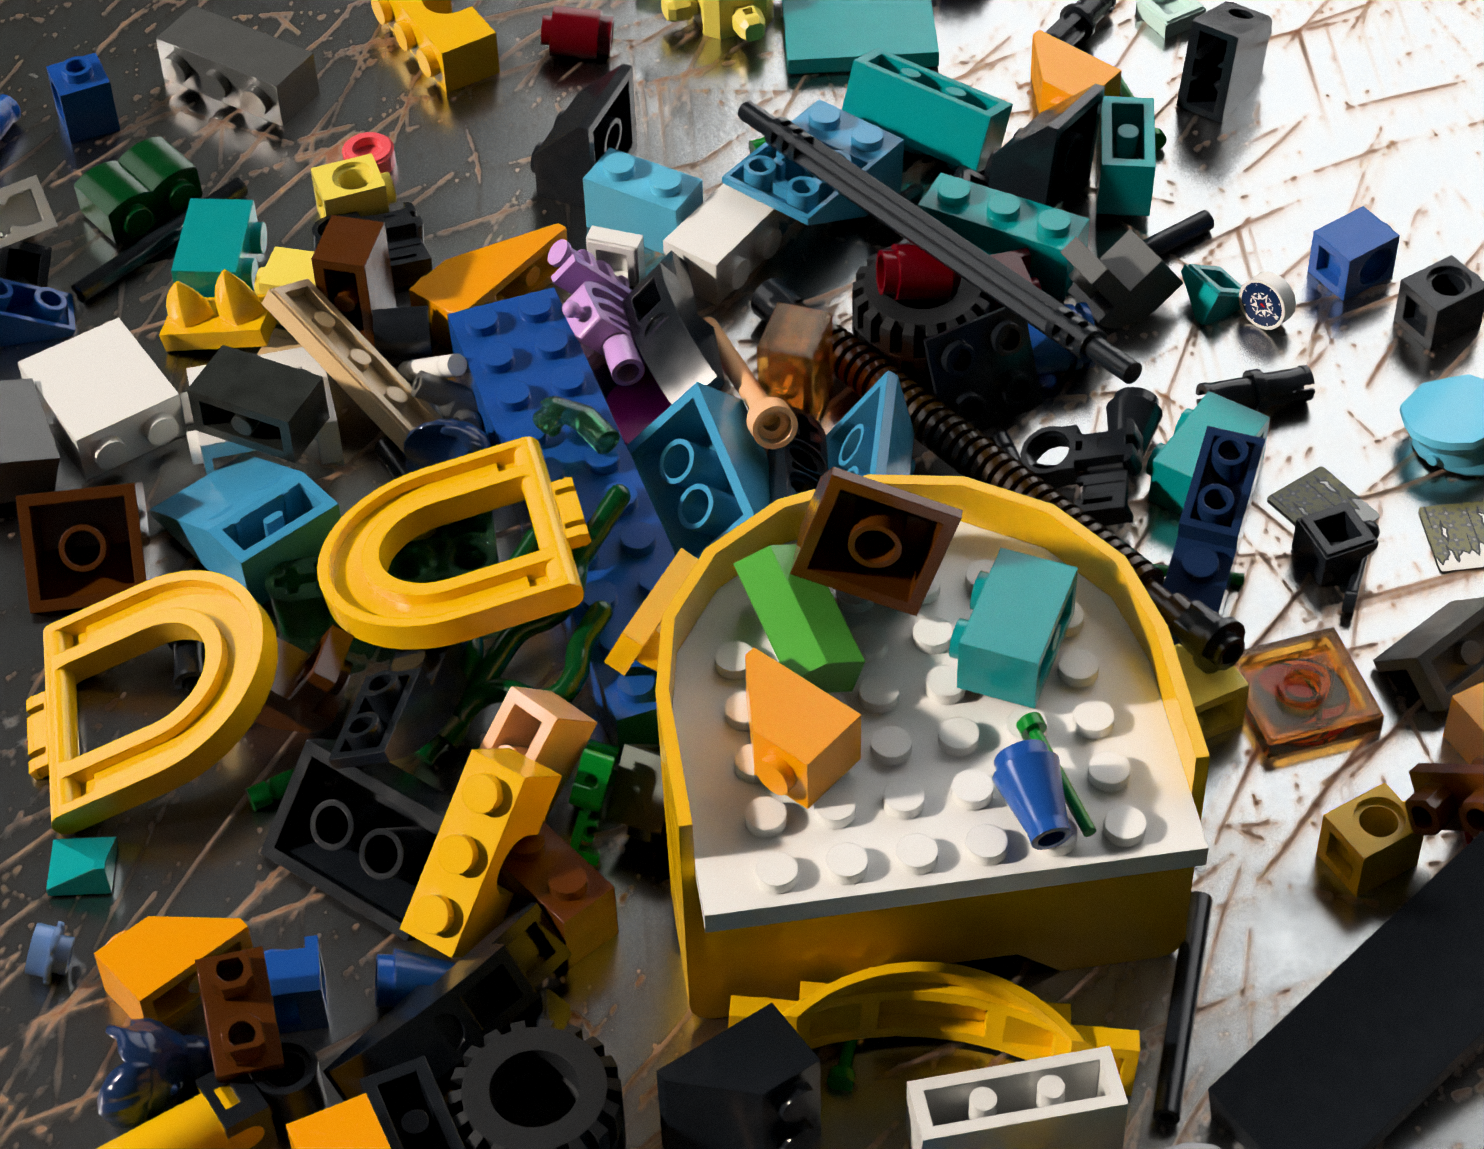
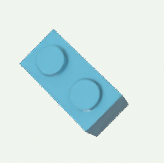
[583,148,703,254]

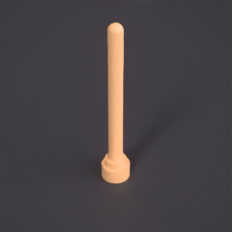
[703,317,798,449]

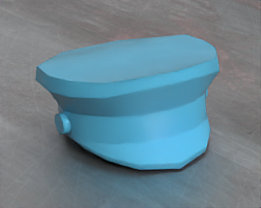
[1399,374,1484,477]

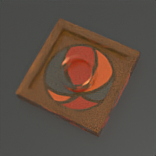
[1234,627,1384,759]

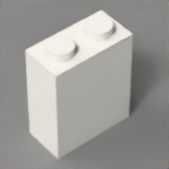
[18,317,187,481]

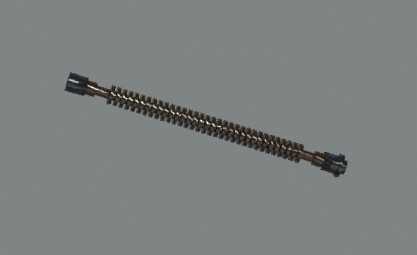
[751,278,1246,674]

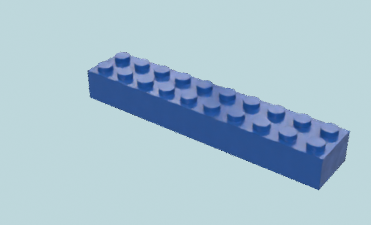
[447,287,676,763]

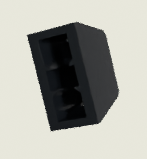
[1176,1,1273,123]

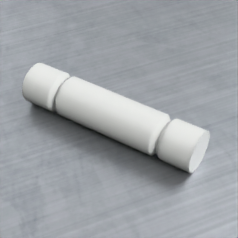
[398,353,467,383]

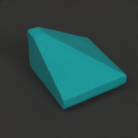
[1181,264,1242,325]
[46,837,118,896]

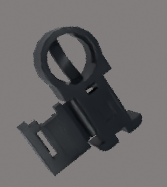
[312,202,432,288]
[1020,418,1143,526]

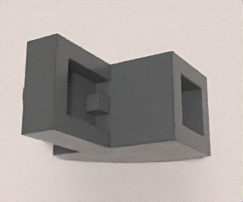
[1060,229,1183,329]

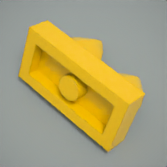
[159,269,278,352]
[604,548,698,676]

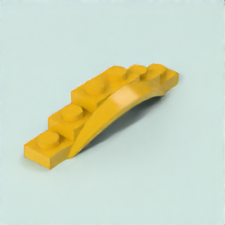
[728,961,1140,1096]

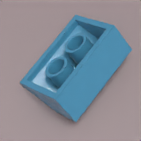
[826,370,916,476]
[626,382,770,559]

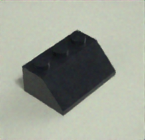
[260,739,452,941]

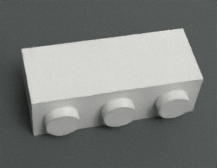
[906,1046,1129,1149]

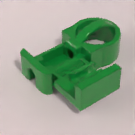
[568,739,620,866]

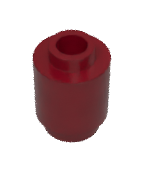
[541,5,614,61]
[876,243,961,300]

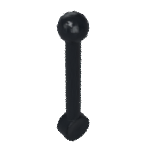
[1341,520,1380,614]

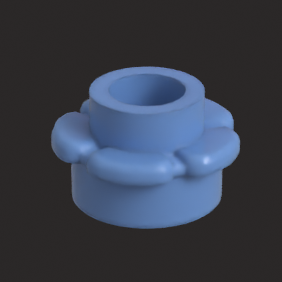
[25,921,75,985]

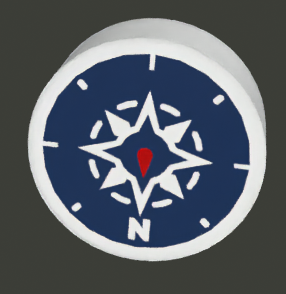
[1239,272,1296,330]

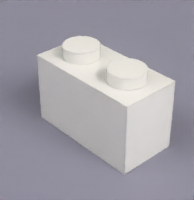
[663,184,782,306]

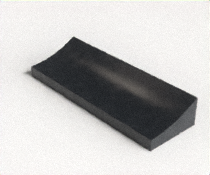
[1208,830,1484,1149]

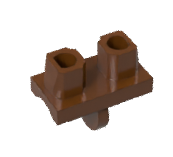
[1405,756,1484,838]
[195,946,286,1082]

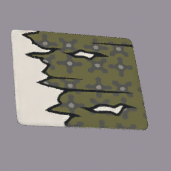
[1267,466,1379,524]
[1419,500,1484,572]

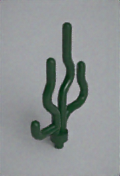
[395,484,631,765]

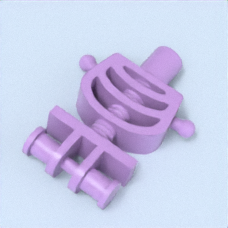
[548,239,646,386]

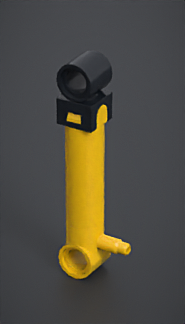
[96,1038,327,1149]

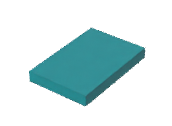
[781,0,939,74]

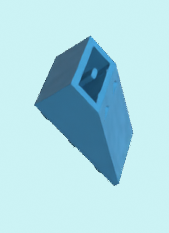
[722,99,904,225]
[150,453,341,605]

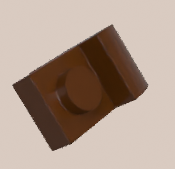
[255,625,354,733]

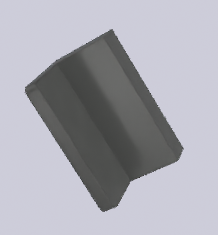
[1373,597,1484,712]

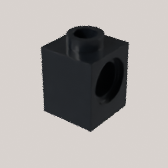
[1394,255,1484,352]

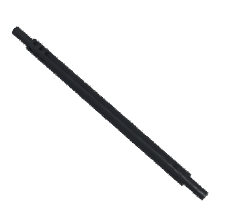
[738,101,1142,384]

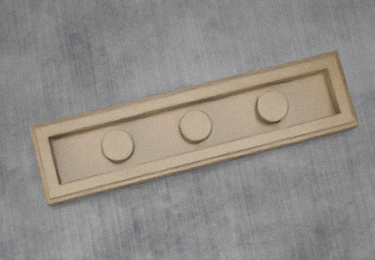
[262,279,442,453]

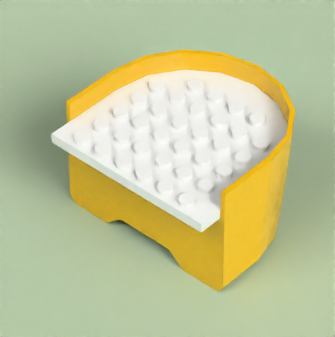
[655,474,1210,1019]

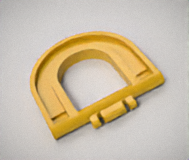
[317,437,592,650]
[26,570,278,834]

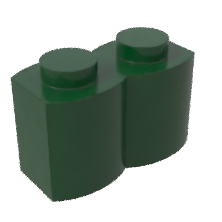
[74,136,203,244]

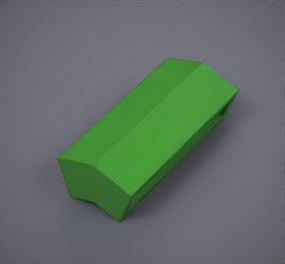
[733,544,865,693]

